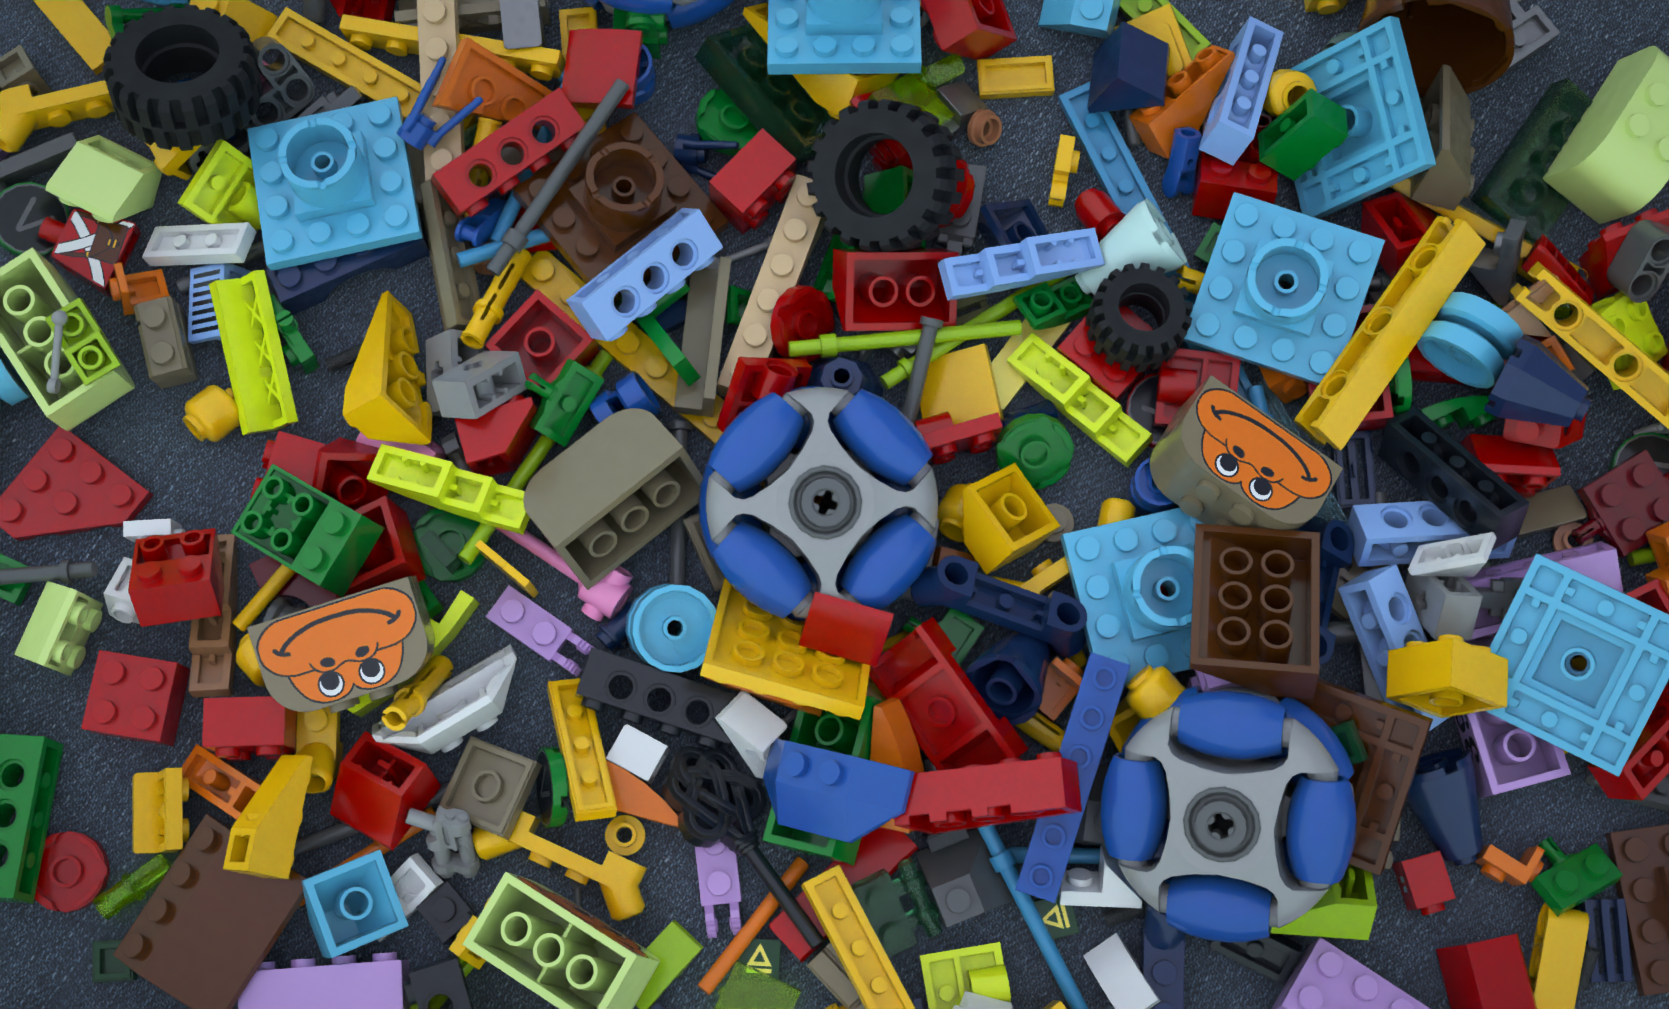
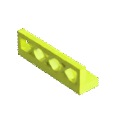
[209,270,298,435]

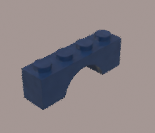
[266,234,430,315]

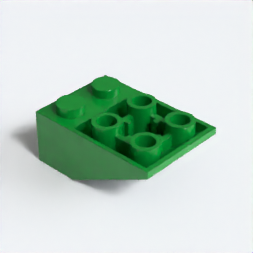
[230,464,385,597]

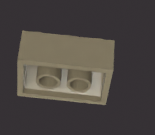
[1410,64,1475,211]

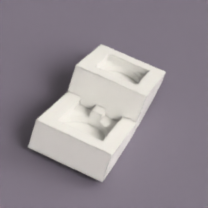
[377,853,444,943]
[1083,933,1160,1009]

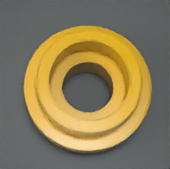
[605,815,646,856]

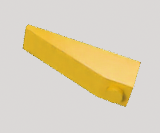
[742,3,899,120]
[343,290,432,445]

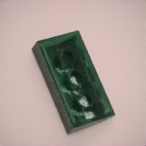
[694,24,839,164]
[1471,78,1593,243]

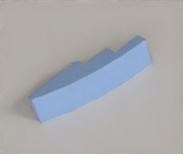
[938,228,1105,301]

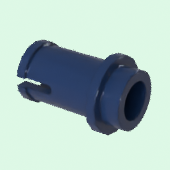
[595,602,632,652]

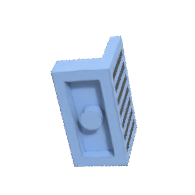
[188,263,252,344]

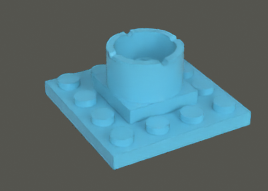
[767,0,922,75]
[1290,16,1436,219]
[247,96,423,271]
[1183,192,1385,385]
[1060,508,1204,685]
[1486,553,1669,777]

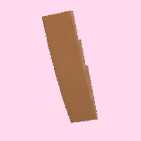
[188,534,238,697]

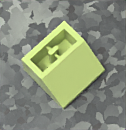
[45,135,162,223]
[14,581,103,676]

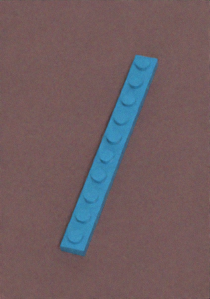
[1058,81,1252,402]

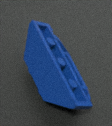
[763,739,915,843]

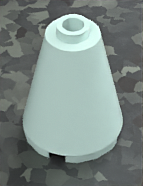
[1075,198,1187,295]

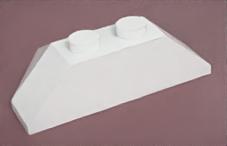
[372,644,517,754]

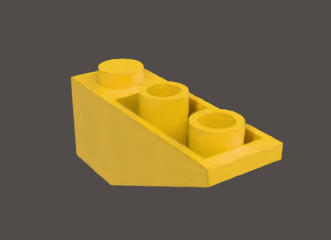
[223,755,313,880]

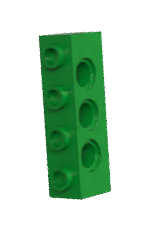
[0,734,64,904]

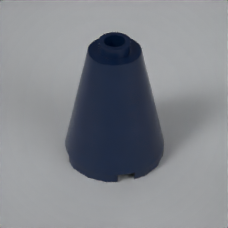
[965,630,1051,726]
[1406,748,1483,866]

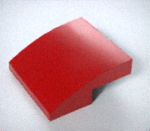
[562,29,644,110]

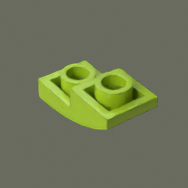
[44,297,122,386]
[635,920,704,1009]

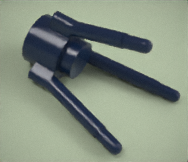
[674,133,739,180]

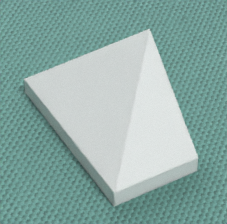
[1408,532,1496,577]

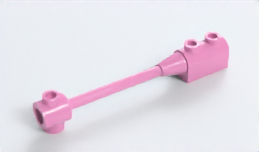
[356,432,633,622]

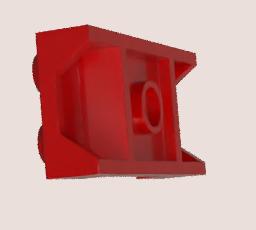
[869,617,1029,770]

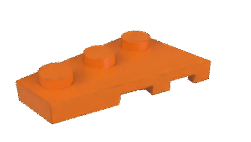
[432,37,553,130]

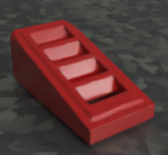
[1521,234,1595,306]

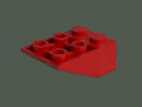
[1192,107,1278,220]

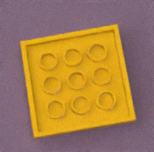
[700,578,870,720]

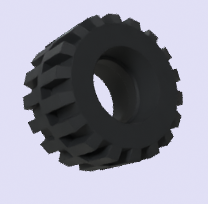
[1086,263,1193,373]

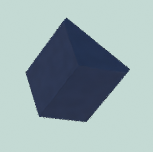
[1087,21,1170,113]
[977,199,1049,291]

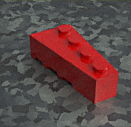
[894,752,1082,835]

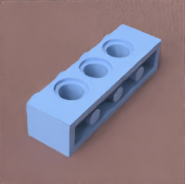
[1199,16,1284,166]
[566,208,723,341]
[1347,501,1517,567]
[1338,564,1449,731]

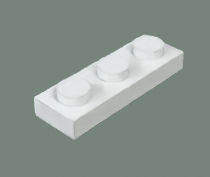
[142,222,257,266]

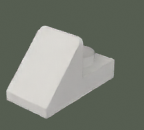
[715,691,788,778]
[1058,845,1142,908]

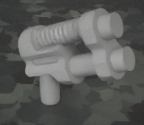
[405,806,481,879]

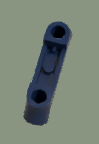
[1297,516,1355,665]
[910,555,1087,657]
[1140,904,1185,1009]

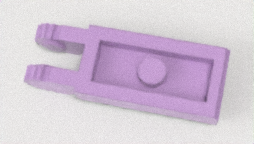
[486,585,594,677]
[695,825,742,939]

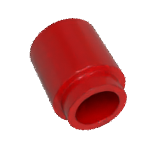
[1074,188,1125,242]

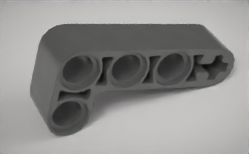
[186,36,315,173]
[1607,220,1669,303]

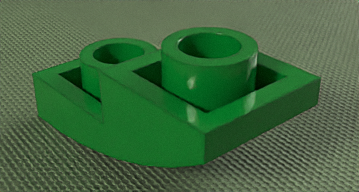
[1013,276,1092,330]
[1420,396,1497,430]

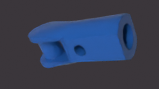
[1162,127,1202,198]
[455,198,507,247]

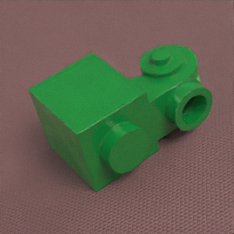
[613,8,668,58]

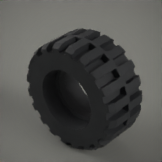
[102,5,262,151]
[807,99,964,252]

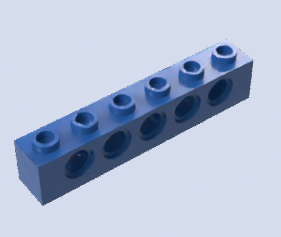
[1015,652,1130,903]

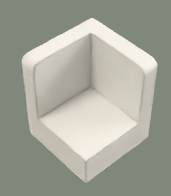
[606,724,670,785]

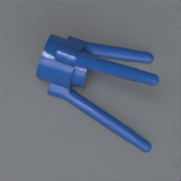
[396,57,483,151]

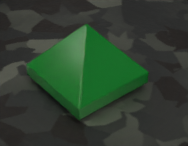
[725,285,752,327]

